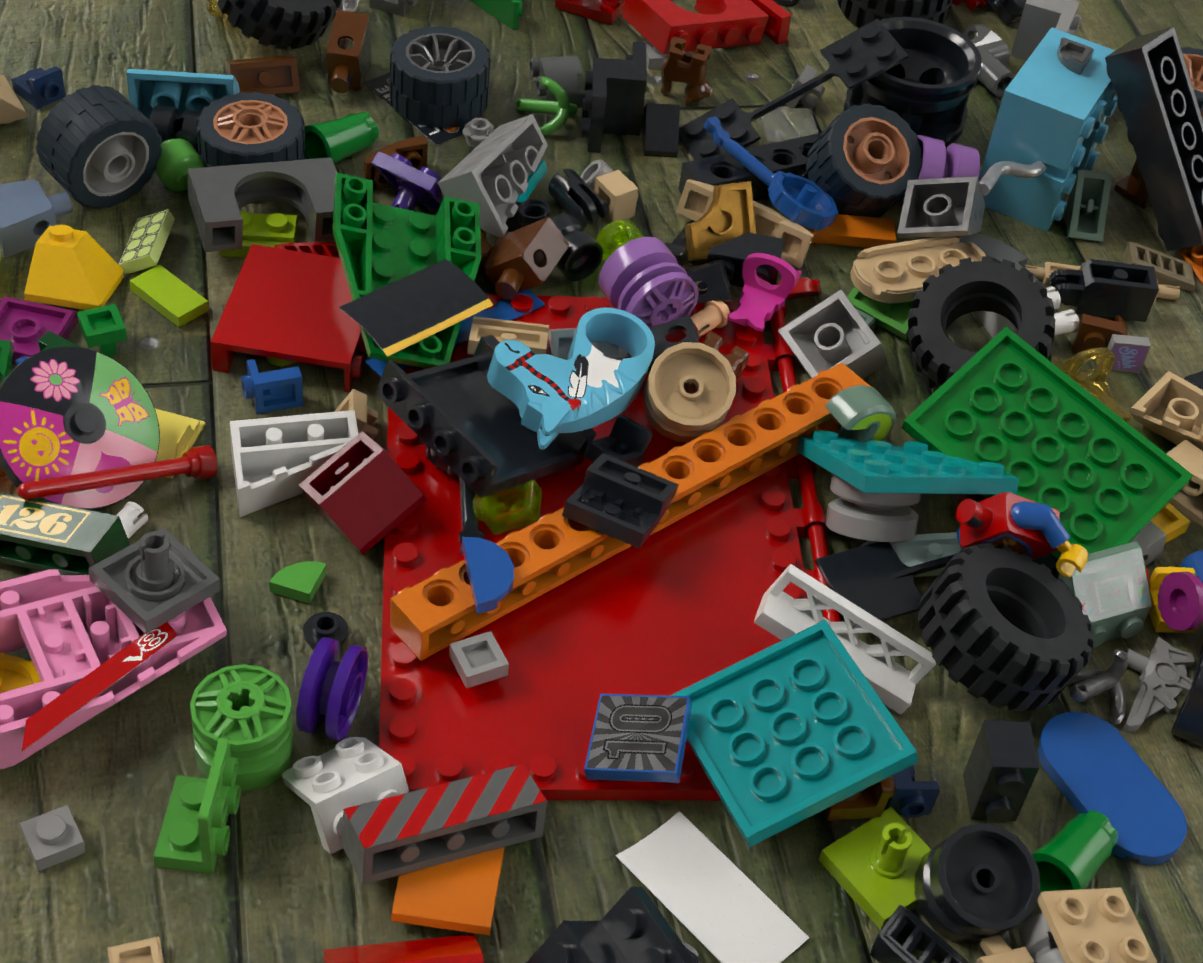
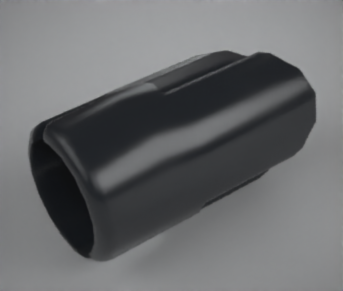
[548,169,610,228]

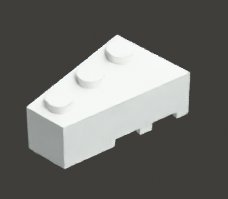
[230,410,358,518]

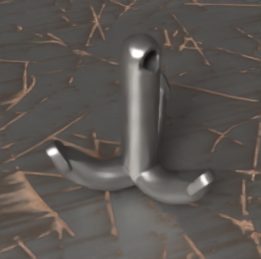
[1069,649,1128,725]

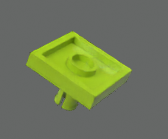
[819,807,931,930]

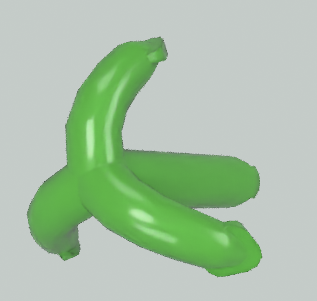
[515,77,578,136]

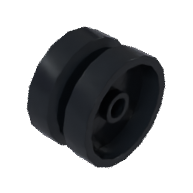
[915,823,1040,944]

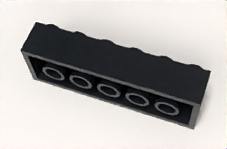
[1105,27,1203,251]

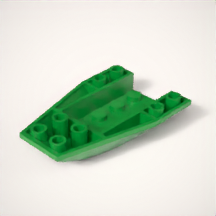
[333,172,481,369]

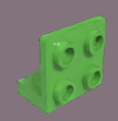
[153,738,241,874]

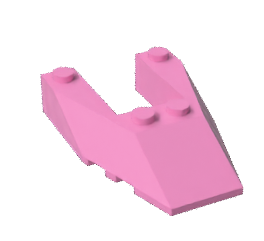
[0,569,227,770]

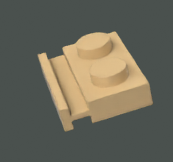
[467,316,549,355]

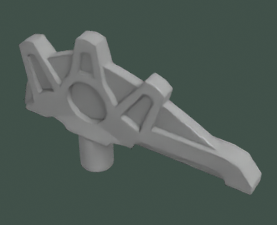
[1122,636,1194,732]

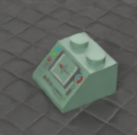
[1058,541,1152,648]

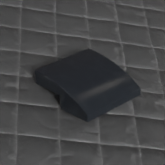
[562,453,679,548]

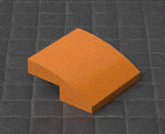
[391,847,505,936]

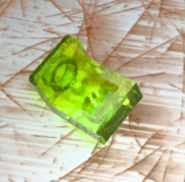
[473,480,542,535]

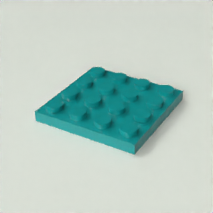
[670,620,918,847]

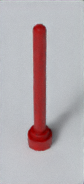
[17,445,217,500]

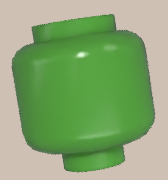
[155,138,205,192]

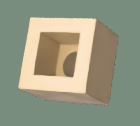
[594,170,638,224]

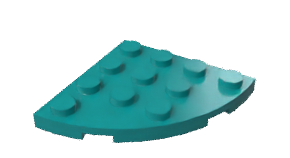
[797,430,1019,495]

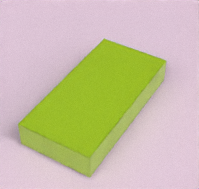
[129,264,209,328]

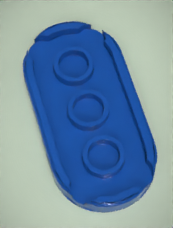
[1038,712,1187,866]

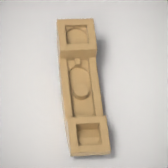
[676,179,814,268]

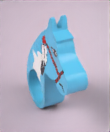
[487,308,655,450]

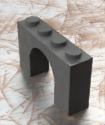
[188,158,337,252]

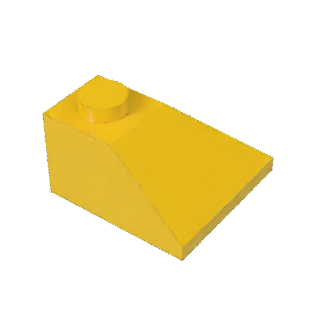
[24,225,124,310]

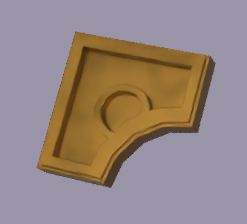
[684,181,756,261]

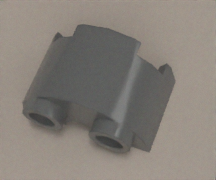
[529,56,585,107]

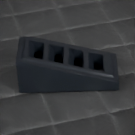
[870,905,969,963]

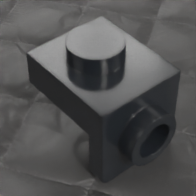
[583,415,653,467]

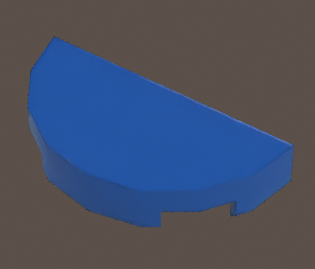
[462,537,514,614]

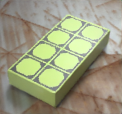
[119,209,175,274]

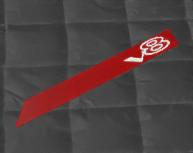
[21,622,178,753]

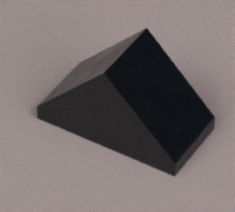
[642,103,680,158]

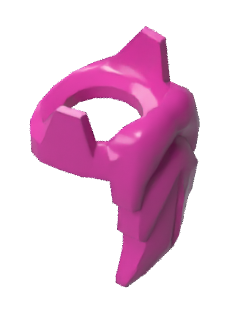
[728,253,802,332]

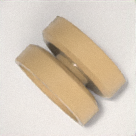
[643,342,736,442]

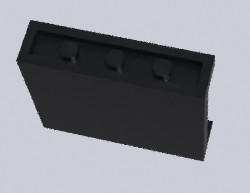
[375,335,597,498]

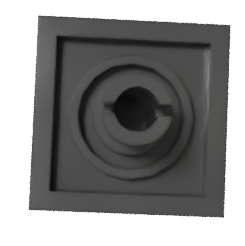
[89,527,220,634]

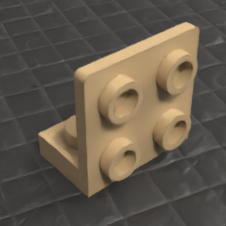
[1037,887,1157,963]

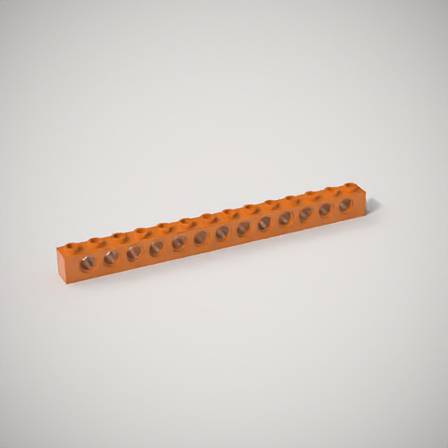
[390,363,871,661]

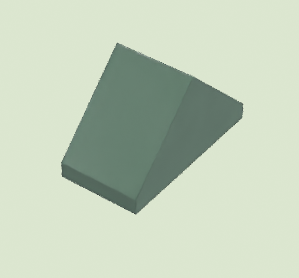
[1065,170,1112,242]

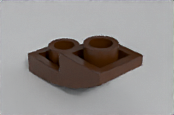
[364,135,428,190]

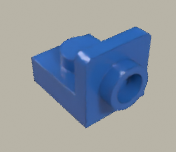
[241,359,303,414]

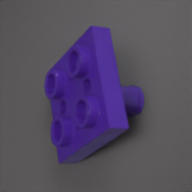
[372,151,443,211]

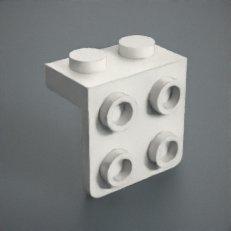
[282,737,409,854]

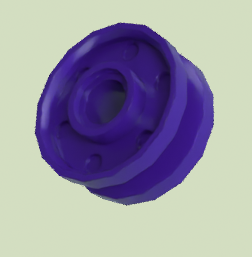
[296,637,369,741]

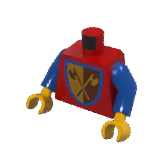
[956,492,1088,578]

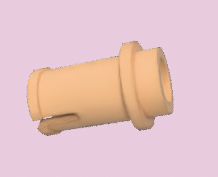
[683,300,730,339]

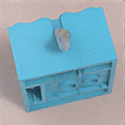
[979,27,1117,231]

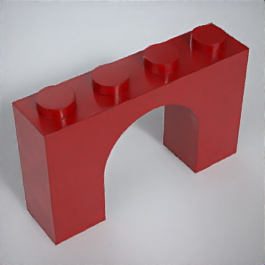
[621,0,769,55]

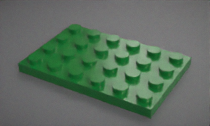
[901,327,1194,559]

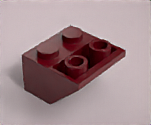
[299,431,427,555]

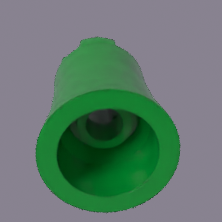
[304,112,379,165]
[1032,810,1118,894]

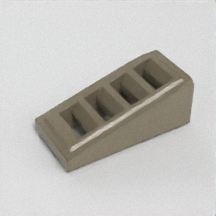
[1121,242,1195,291]

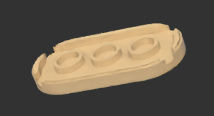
[850,236,986,303]

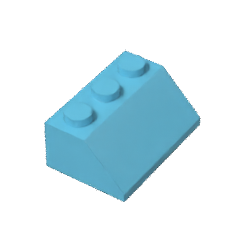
[126,69,239,120]

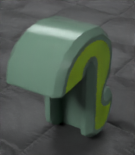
[825,385,896,442]

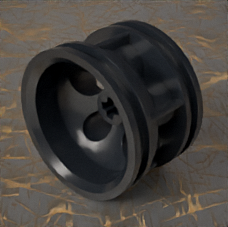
[843,17,982,148]

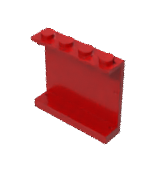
[210,244,367,393]

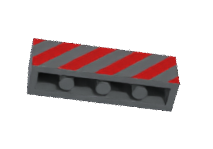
[342,764,547,885]

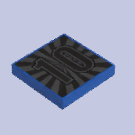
[584,694,692,783]

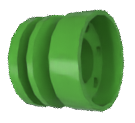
[190,664,294,792]

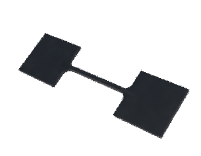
[679,19,909,160]
[815,542,1058,621]

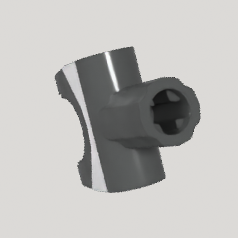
[965,24,1015,97]

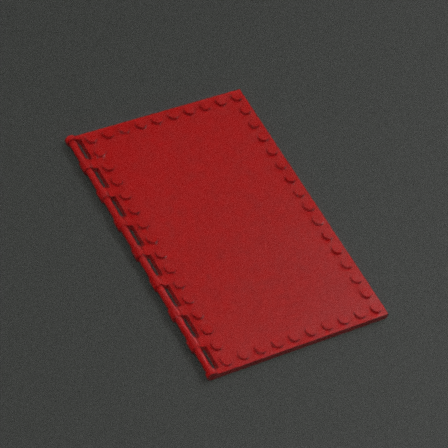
[379,293,841,801]

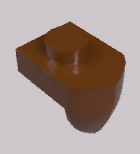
[1072,314,1128,357]

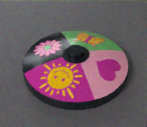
[0,347,160,511]

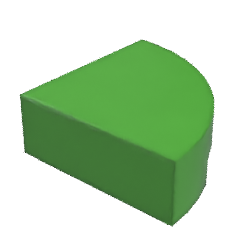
[269,561,327,604]

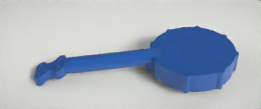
[704,116,838,231]

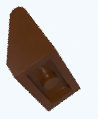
[224,55,300,95]

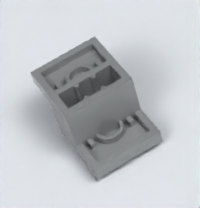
[1010,0,1082,61]

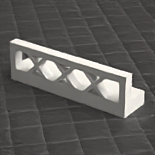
[753,564,936,715]

